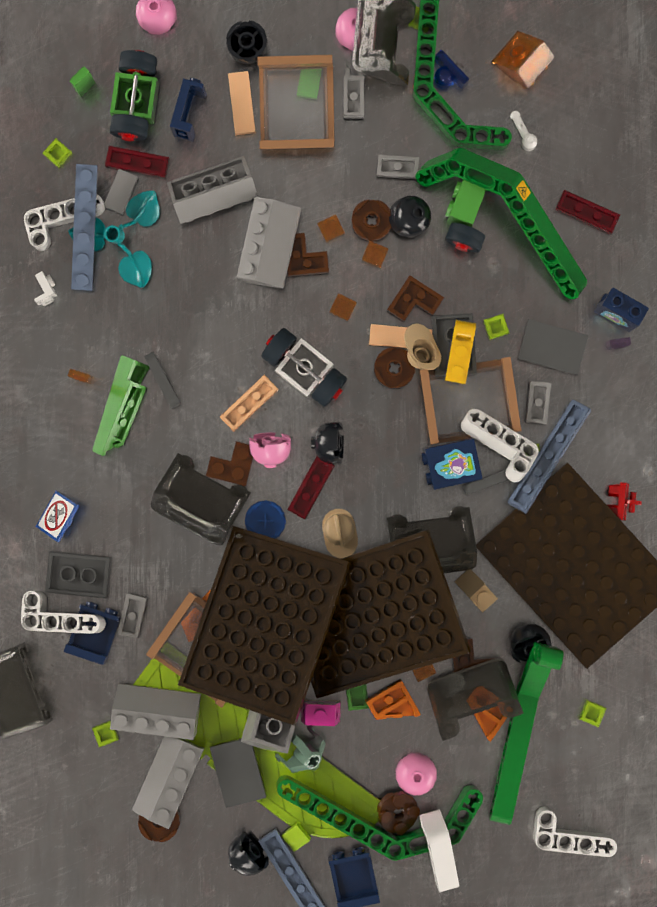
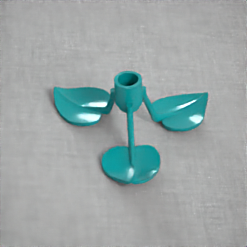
[68,191,160,288]

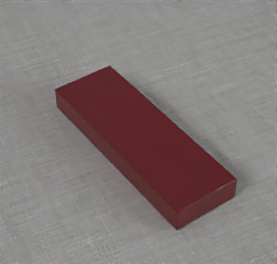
[105,146,170,179]
[555,190,620,234]
[287,456,335,520]

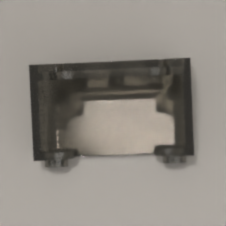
[352,0,416,85]
[151,453,251,545]
[387,506,477,573]
[0,642,53,739]
[427,658,524,741]

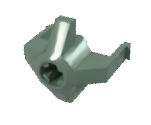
[275,726,326,773]

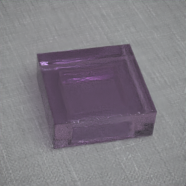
[606,337,631,350]

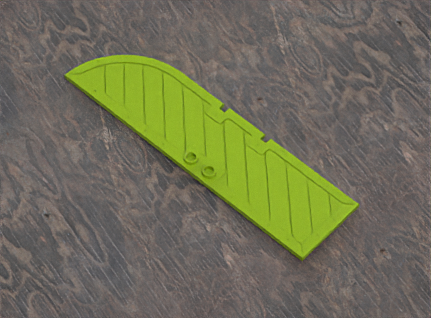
[133,642,381,838]

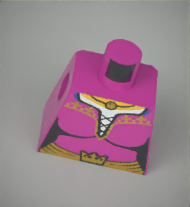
[301,700,341,726]

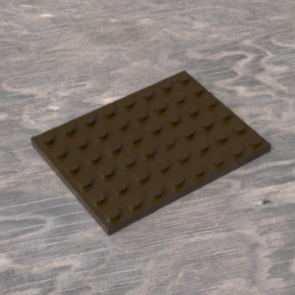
[475,462,657,669]
[178,526,350,726]
[311,529,471,699]

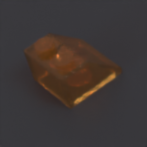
[491,31,554,88]

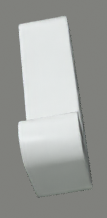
[24,195,105,251]
[461,409,539,482]
[21,591,106,634]
[533,806,617,857]
[419,809,459,893]

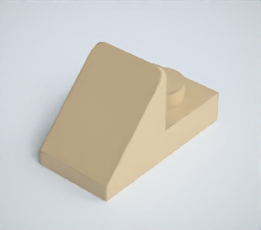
[454,568,498,613]

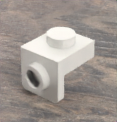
[34,271,57,306]

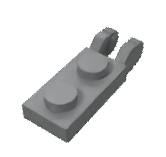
[343,61,364,119]

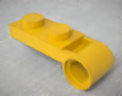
[445,320,476,384]

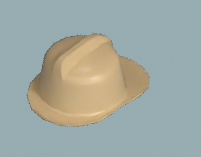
[404,324,442,370]
[322,509,358,558]

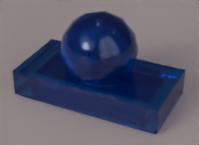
[434,50,469,90]

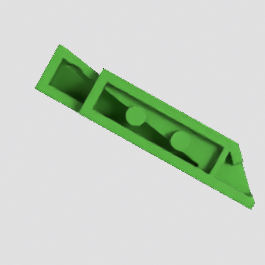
[93,355,149,456]

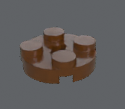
[351,200,391,242]
[374,347,415,389]
[377,791,420,835]
[138,810,180,842]

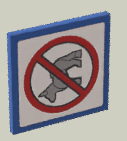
[35,491,79,542]

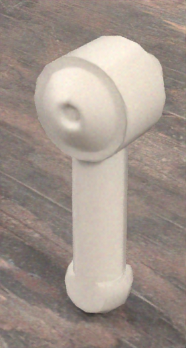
[510,111,538,151]

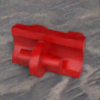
[607,482,642,521]

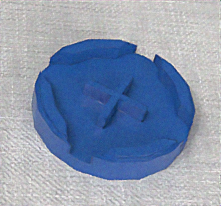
[245,500,286,539]

